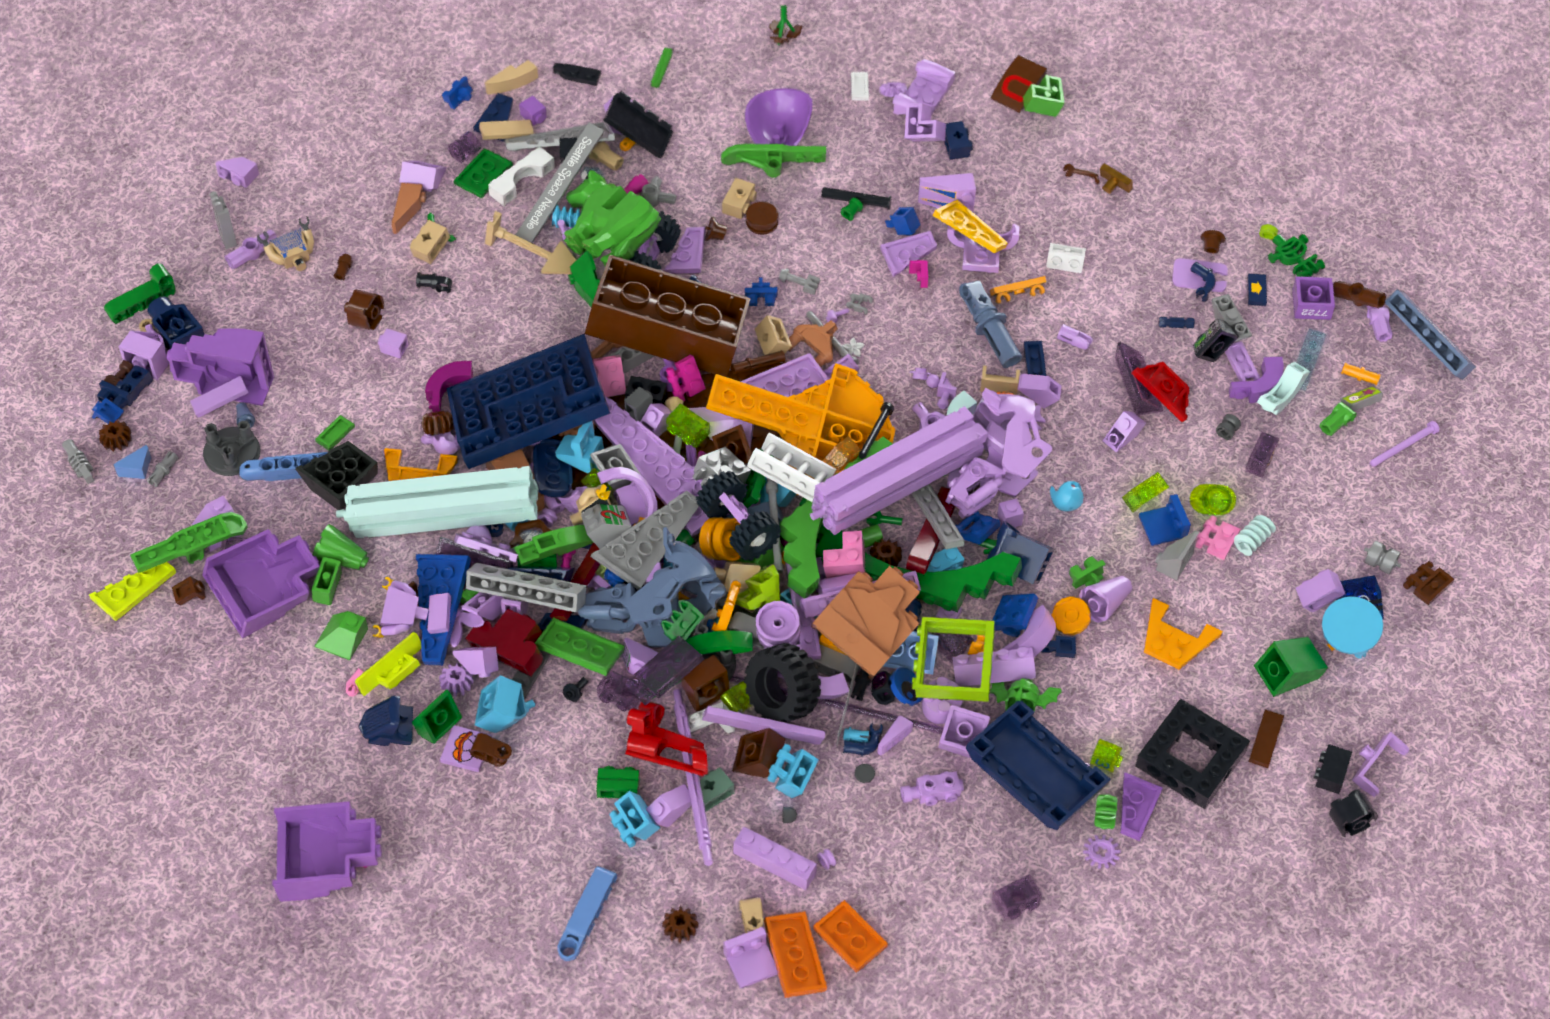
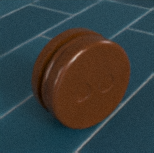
[746,201,779,235]

